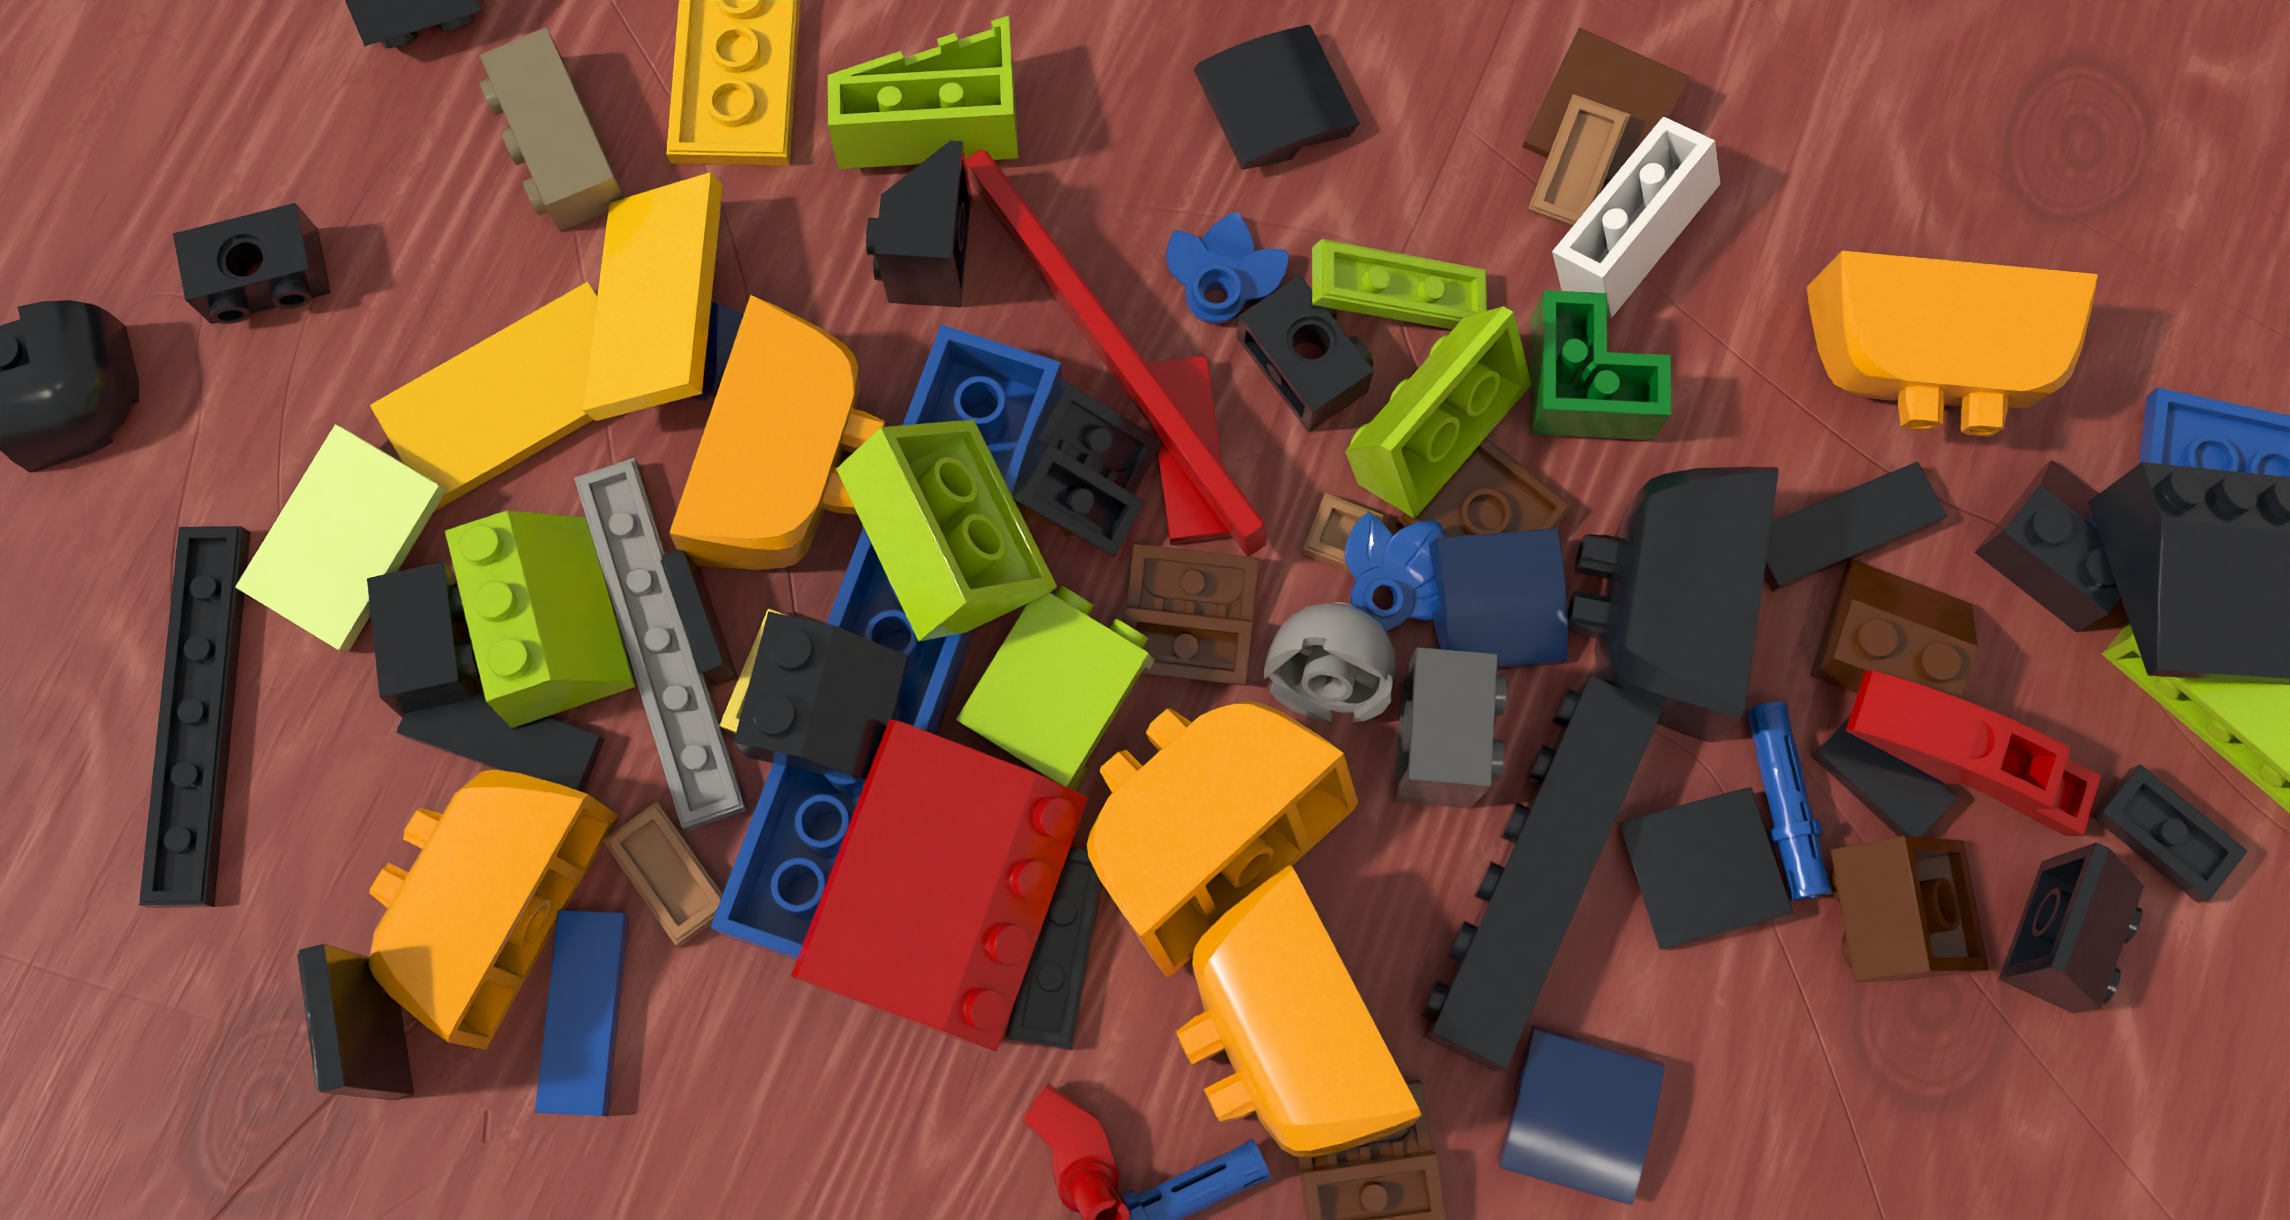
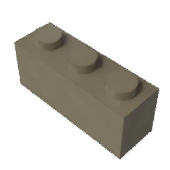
[479,27,625,232]

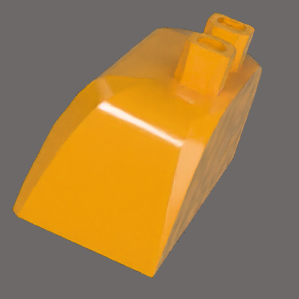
[1807,251,2098,437]
[670,295,885,570]
[1087,701,1358,977]
[368,770,618,1050]
[1176,864,1421,1158]

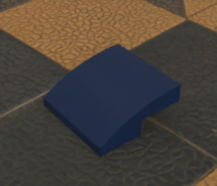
[1429,528,1568,670]
[1498,1025,1665,1205]

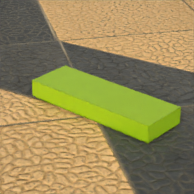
[1312,239,1487,330]

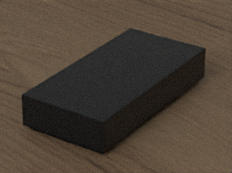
[660,549,738,685]
[1811,714,1958,837]

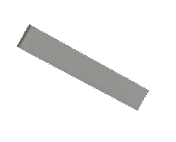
[574,458,748,832]

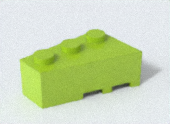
[828,15,1018,169]

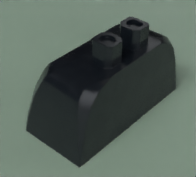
[1567,466,1779,742]

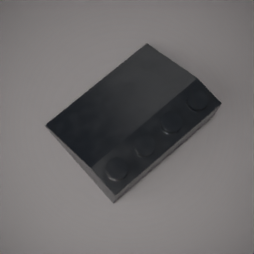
[2088,462,2290,685]

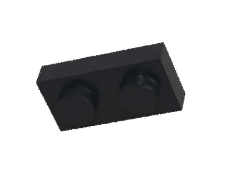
[2092,764,2248,903]

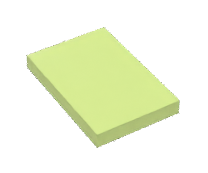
[235,424,447,652]

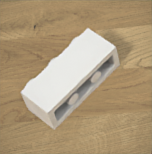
[1552,117,1720,318]

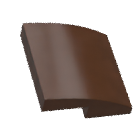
[1522,28,1689,185]
[1124,544,1259,685]
[1297,1080,1446,1220]

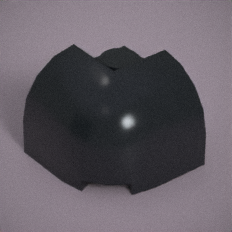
[0,300,139,473]

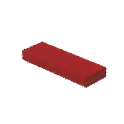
[1146,355,1232,545]

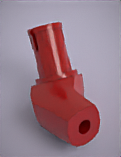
[1021,1083,1129,1220]

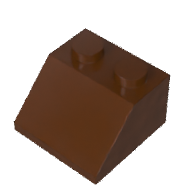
[1810,559,1978,698]
[1830,836,1989,982]

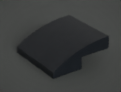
[1194,24,1360,170]
[1013,379,1163,557]
[1619,787,1794,950]

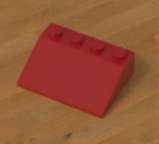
[791,719,1088,1052]

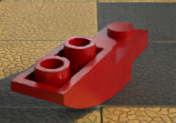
[1846,670,2101,836]

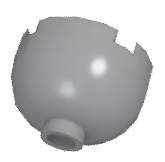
[1264,602,1395,723]

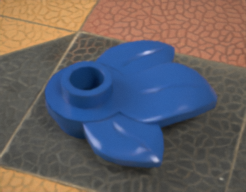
[1166,212,1288,324]
[1344,513,1445,630]

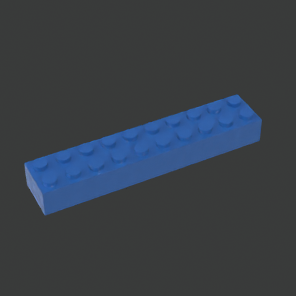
[710,324,1062,961]

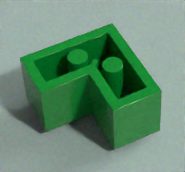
[1530,290,1671,440]

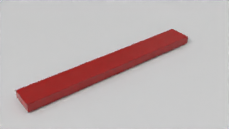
[966,149,1267,557]

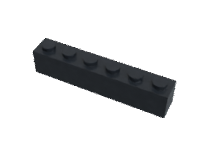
[1420,675,1663,1072]

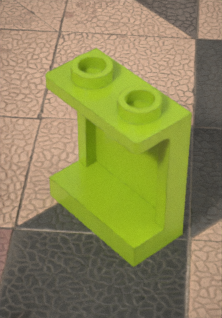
[956,585,1156,791]

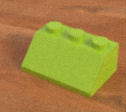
[1345,306,1532,519]
[836,420,1057,641]
[445,510,636,728]

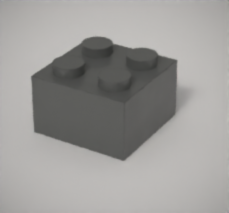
[1394,647,1507,809]

